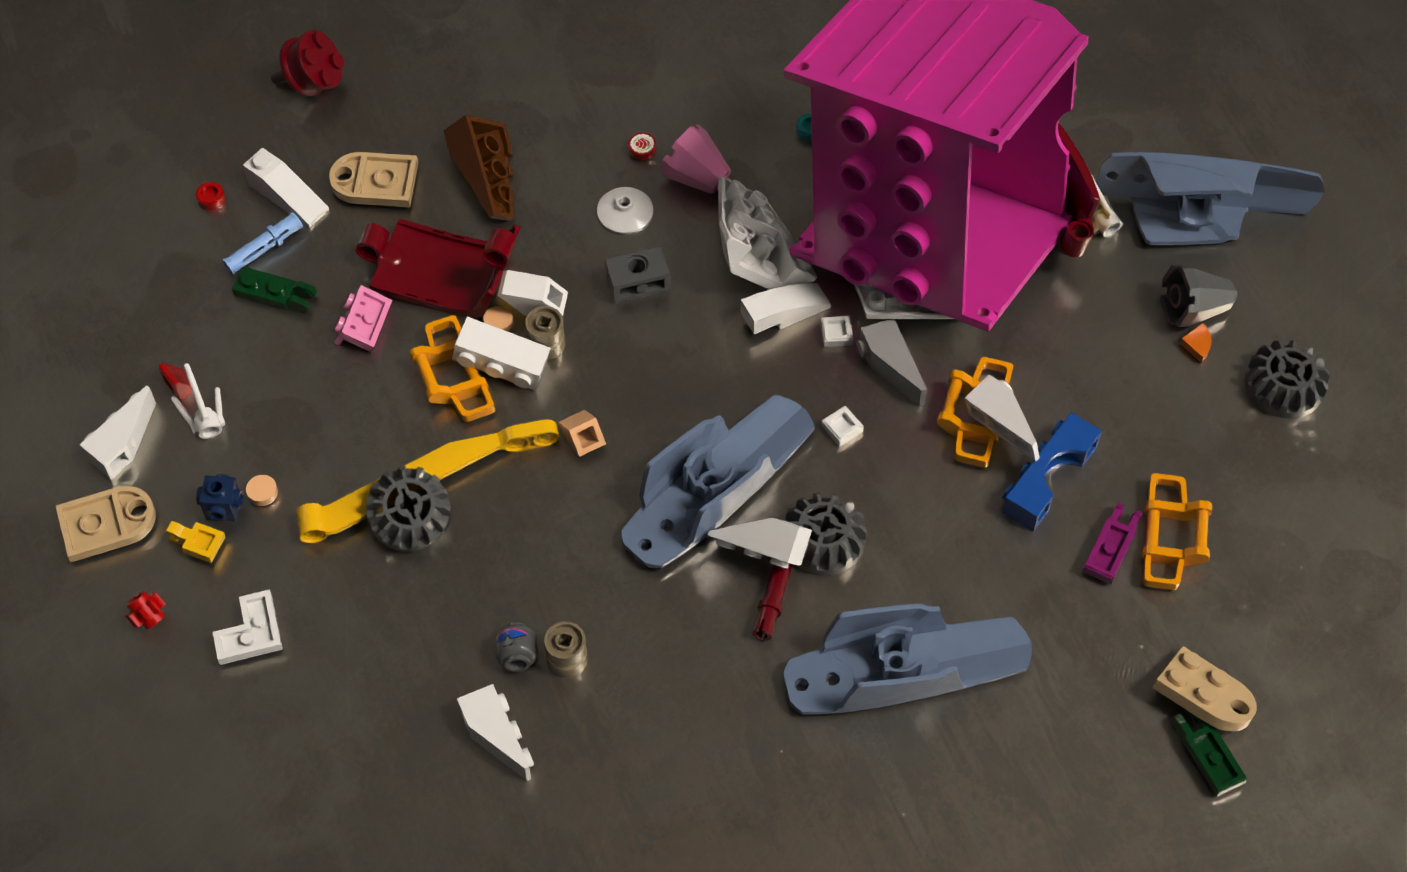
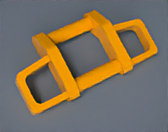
[409,315,495,422]
[936,357,1013,468]
[1142,473,1212,590]

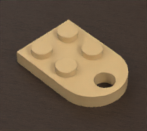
[329,152,419,207]
[55,486,156,563]
[1152,646,1257,731]

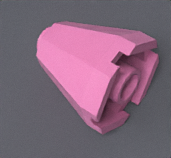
[659,124,731,194]

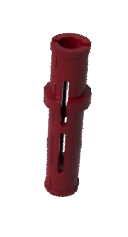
[752,563,793,641]

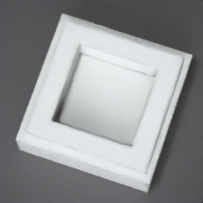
[821,315,854,348]
[821,406,864,447]

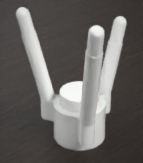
[1091,174,1123,237]
[171,363,226,439]

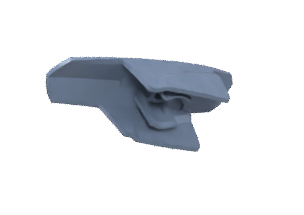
[1096,152,1324,245]
[621,395,815,568]
[783,603,1032,715]

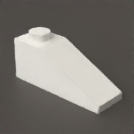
[243,148,329,228]
[965,374,1040,462]

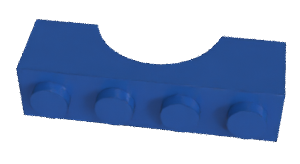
[1002,412,1102,531]

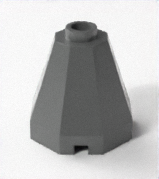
[1161,265,1237,327]

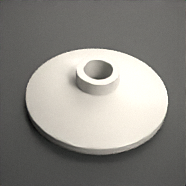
[597,187,653,235]

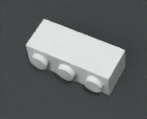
[452,317,551,391]

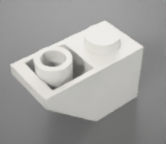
[497,270,568,316]

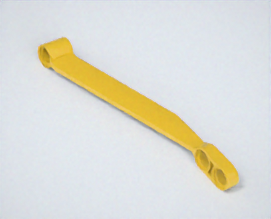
[296,419,560,543]

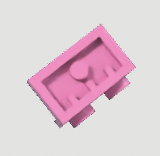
[333,285,392,352]

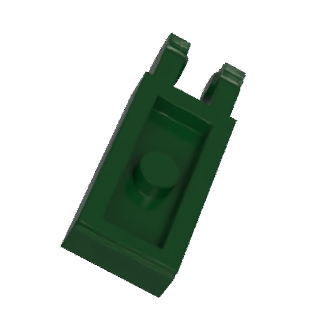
[232,266,317,313]
[1171,712,1247,797]

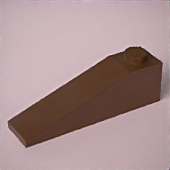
[443,115,514,221]

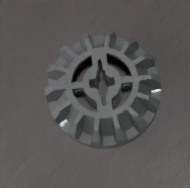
[1245,340,1330,418]
[366,466,451,552]
[785,492,866,576]

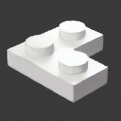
[213,589,283,665]

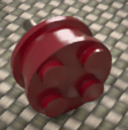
[271,30,344,97]

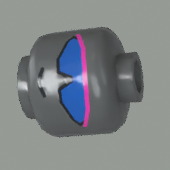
[496,622,538,672]

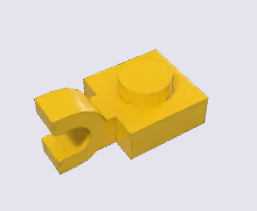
[166,521,225,563]

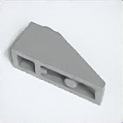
[857,319,927,406]

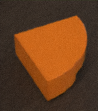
[1180,323,1212,363]

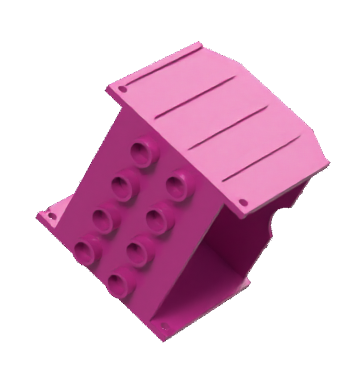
[784,0,1089,332]

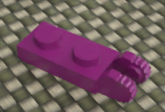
[1082,502,1142,584]

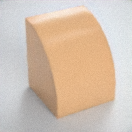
[558,410,606,457]

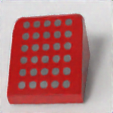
[159,363,193,400]

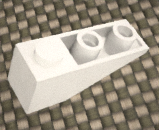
[80,385,156,480]
[708,518,812,569]
[457,684,534,781]

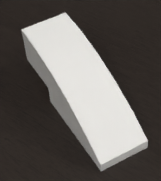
[741,283,831,334]

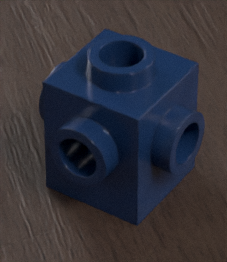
[196,474,244,522]

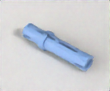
[222,212,303,275]

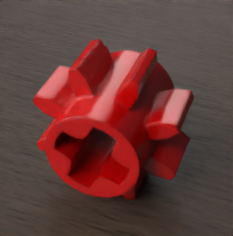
[125,590,166,630]

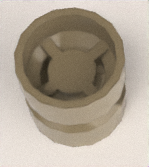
[525,306,566,360]
[544,621,588,678]

